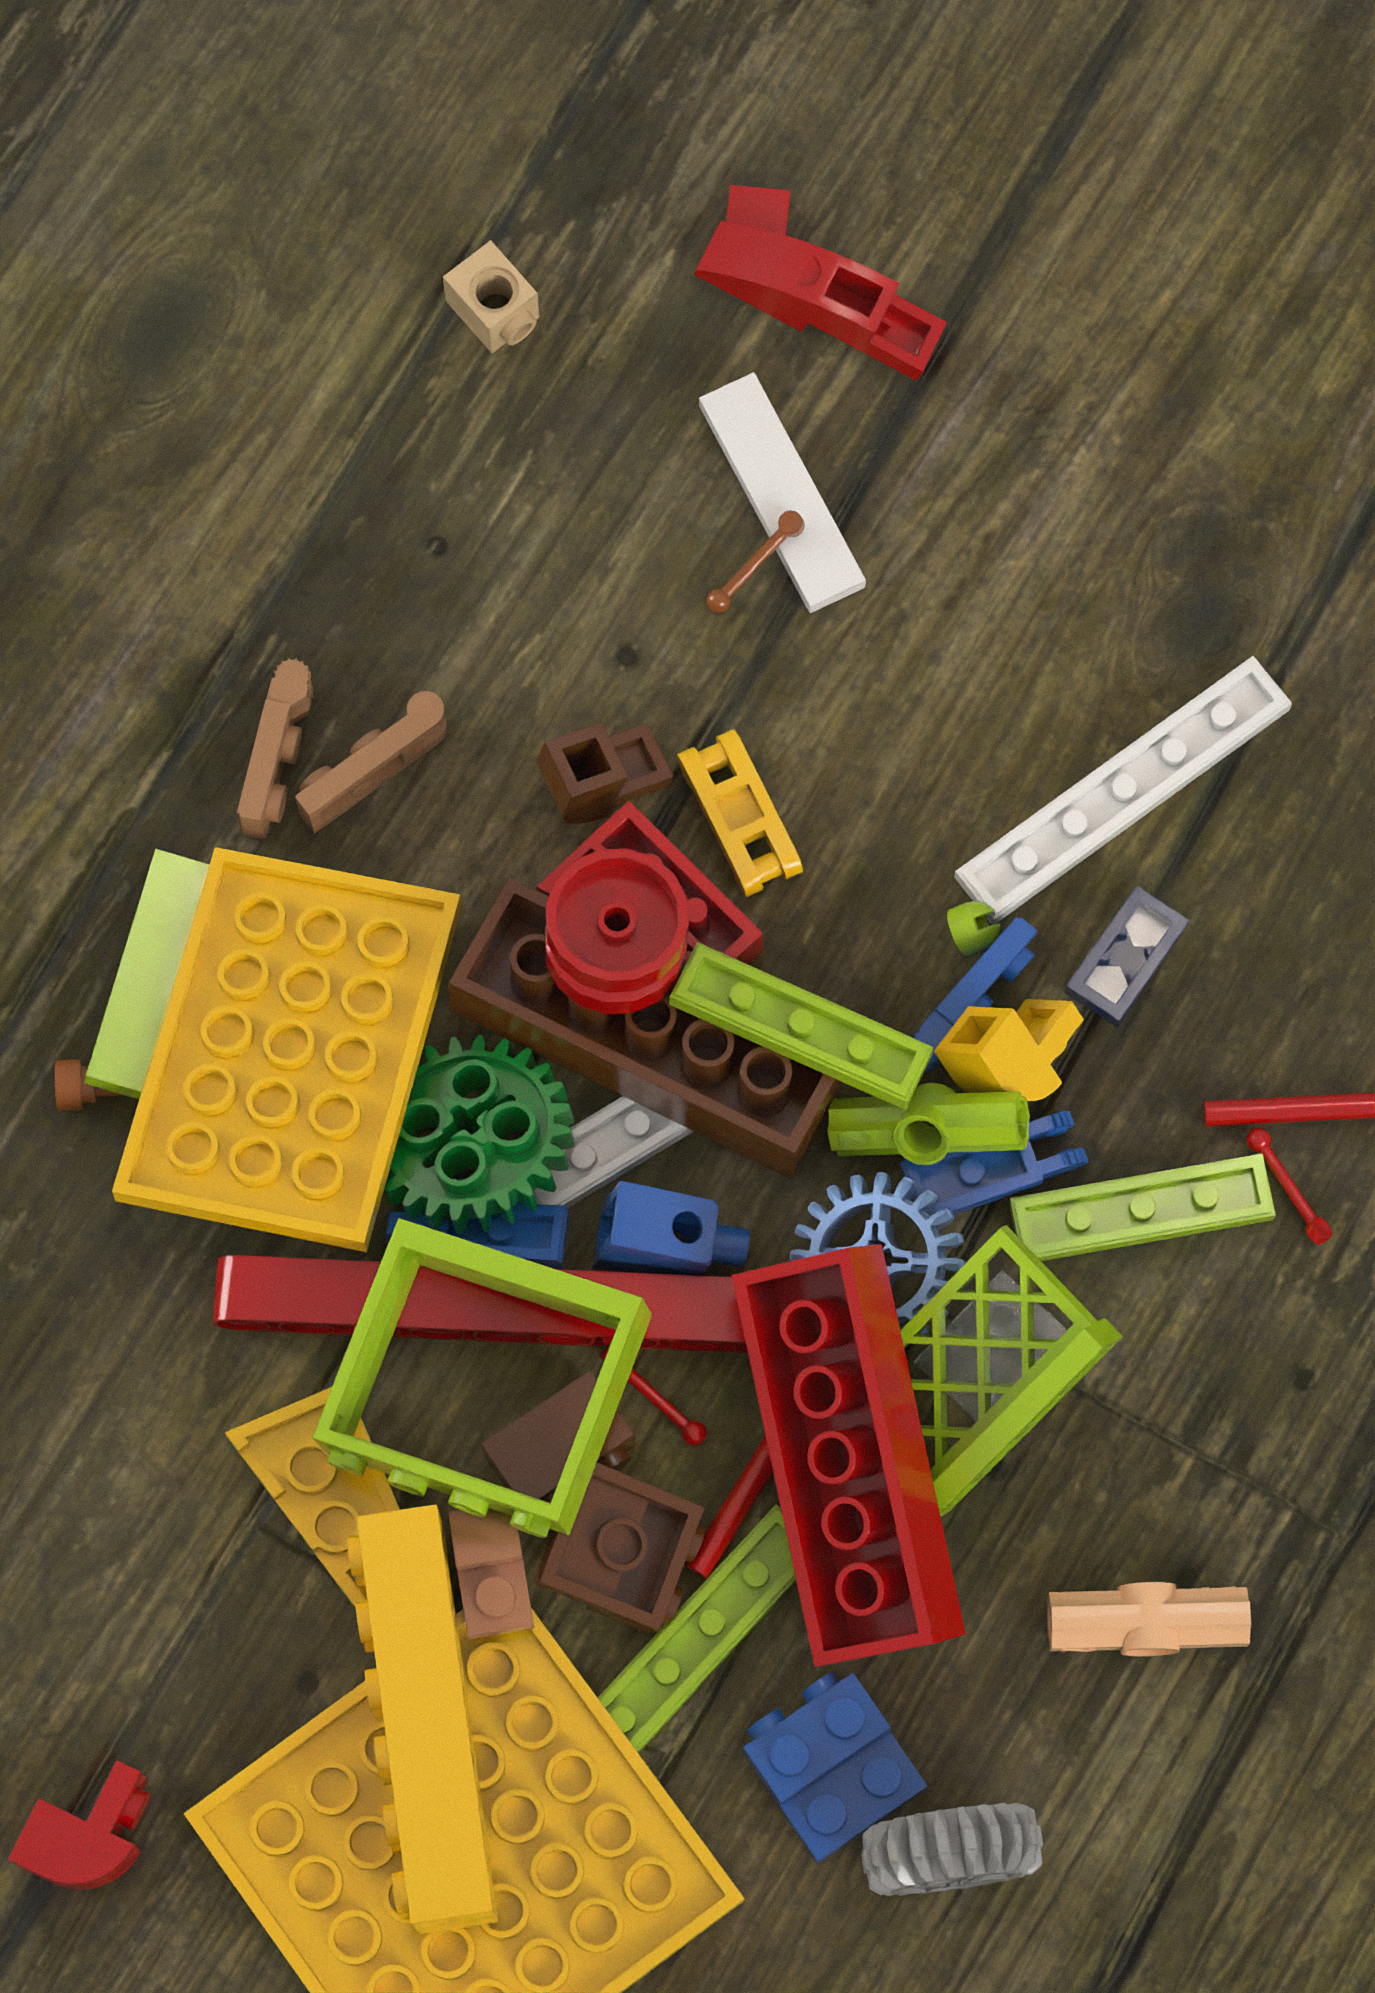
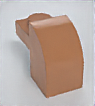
[449,1508,534,1639]

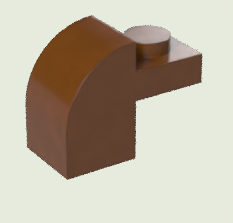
[536,722,674,824]

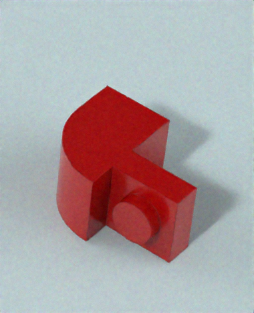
[8,1760,150,1890]

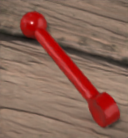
[1246,1128,1333,1245]
[599,1346,707,1446]

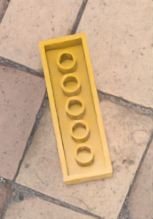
[347,1504,498,1934]

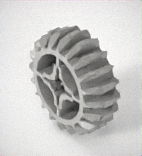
[861,1803,1043,1896]

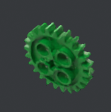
[384,1035,575,1234]

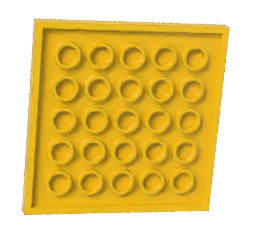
[183,1608,744,1993]

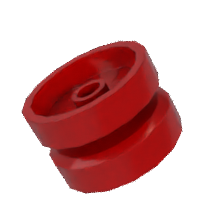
[545,848,689,1014]

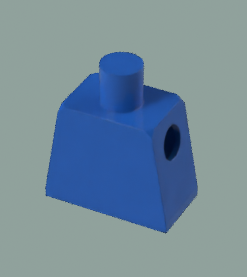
[592,1181,750,1276]

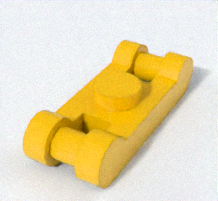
[676,729,803,898]

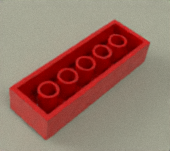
[732,1244,966,1667]

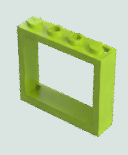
[312,1218,652,1538]

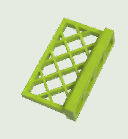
[901,1225,1123,1516]

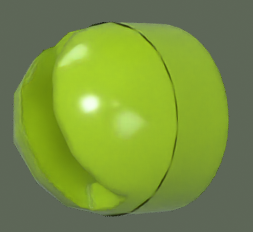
[947,901,1001,956]

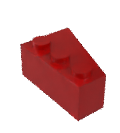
[536,800,763,965]

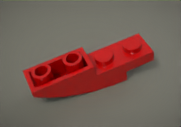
[694,220,947,381]

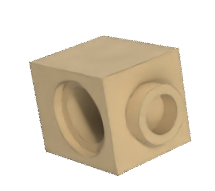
[443,240,539,353]

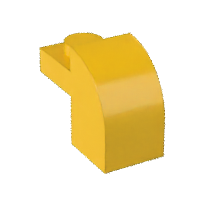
[934,999,1084,1101]

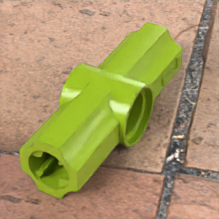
[827,1083,1030,1166]

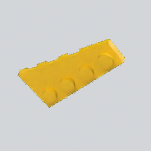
[225,1387,400,1608]

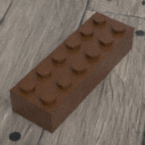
[448,877,843,1179]

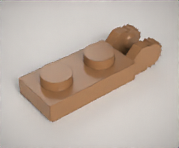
[237,658,314,841]

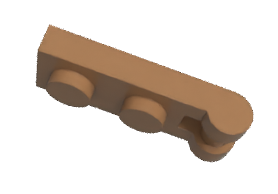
[294,691,447,834]

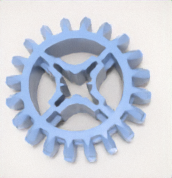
[790,1172,966,1334]

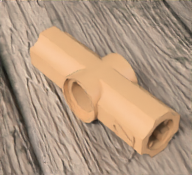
[1047,1582,1251,1656]

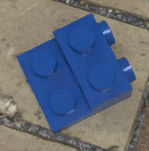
[743,1671,928,1864]

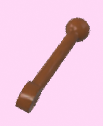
[706,510,805,613]

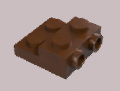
[533,1463,705,1633]

